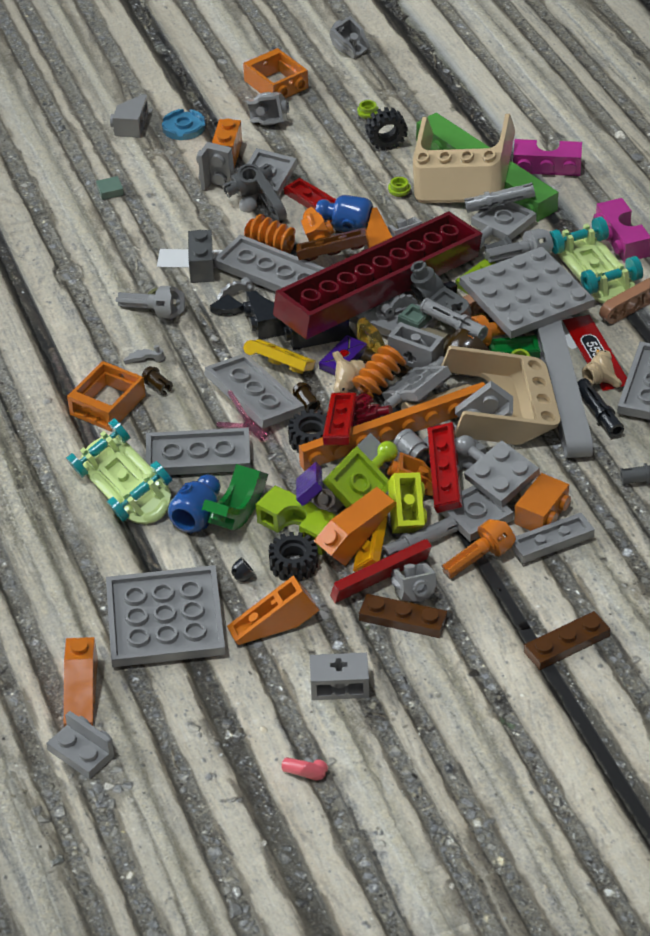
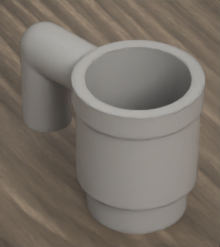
[386,429,430,468]

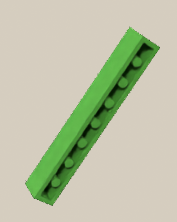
[416,112,559,222]

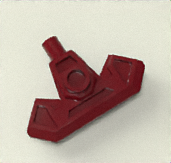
[353,392,393,427]

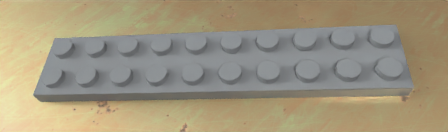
[213,234,439,337]

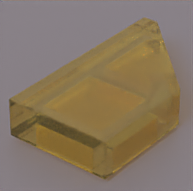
[357,317,385,353]

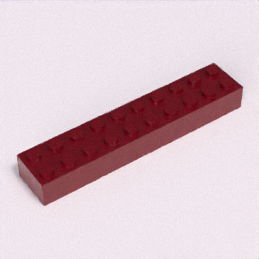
[273,211,483,340]

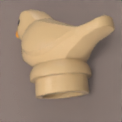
[582,350,622,388]
[332,351,365,393]

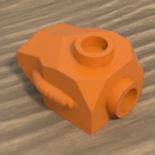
[301,207,335,241]
[387,452,433,496]

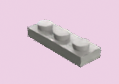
[511,512,595,563]

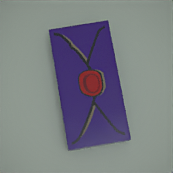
[319,335,367,375]

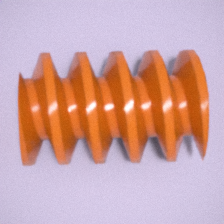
[244,214,296,254]
[352,345,407,398]

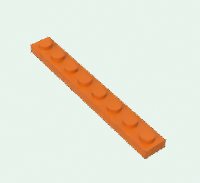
[299,382,486,471]

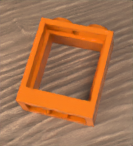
[243,48,308,98]
[67,361,146,431]

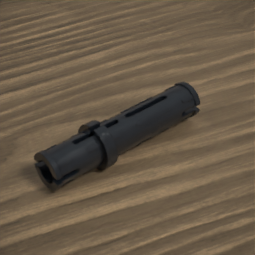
[577,378,624,437]

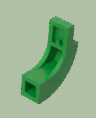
[202,464,269,530]

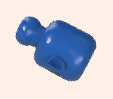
[316,195,373,232]
[168,474,221,533]

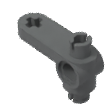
[222,163,287,221]
[411,261,472,316]

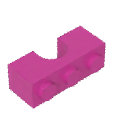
[513,139,582,176]
[593,198,650,263]

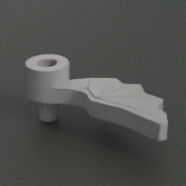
[217,277,254,300]
[380,294,418,317]
[123,345,165,364]

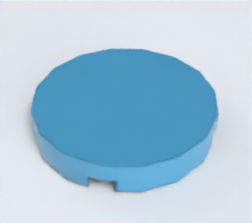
[162,109,205,140]

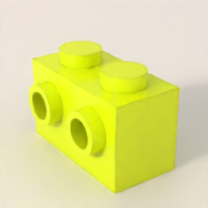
[388,472,427,534]

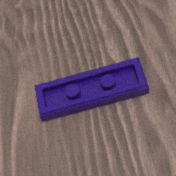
[296,462,323,506]

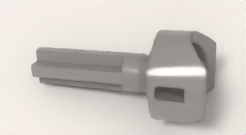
[485,228,553,263]
[116,286,185,319]

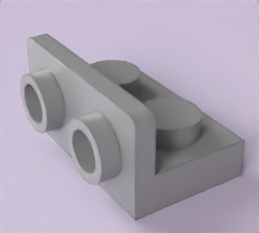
[196,142,235,191]
[455,381,513,417]
[46,711,114,779]

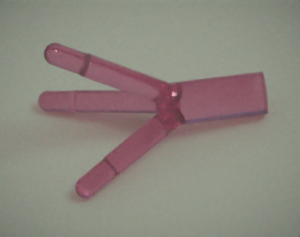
[216,390,268,441]

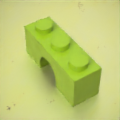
[256,485,336,555]

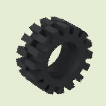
[365,107,408,151]
[288,409,327,453]
[268,532,318,582]

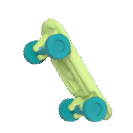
[549,216,643,304]
[66,418,173,524]

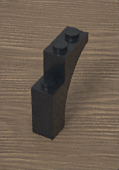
[243,290,350,350]

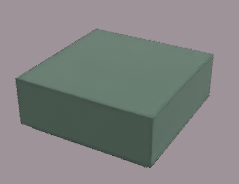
[96,176,124,200]
[398,303,432,329]

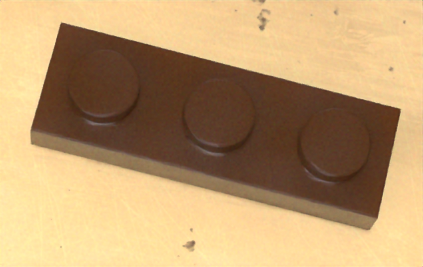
[296,228,368,261]
[359,593,447,638]
[524,611,611,670]

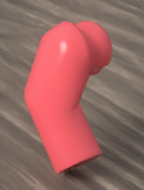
[282,757,328,781]

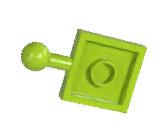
[322,441,398,508]

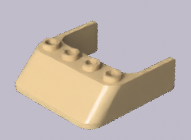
[413,114,515,203]
[441,346,560,445]

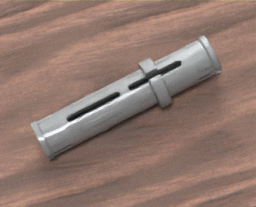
[464,182,535,213]
[420,298,488,341]
[381,516,458,559]

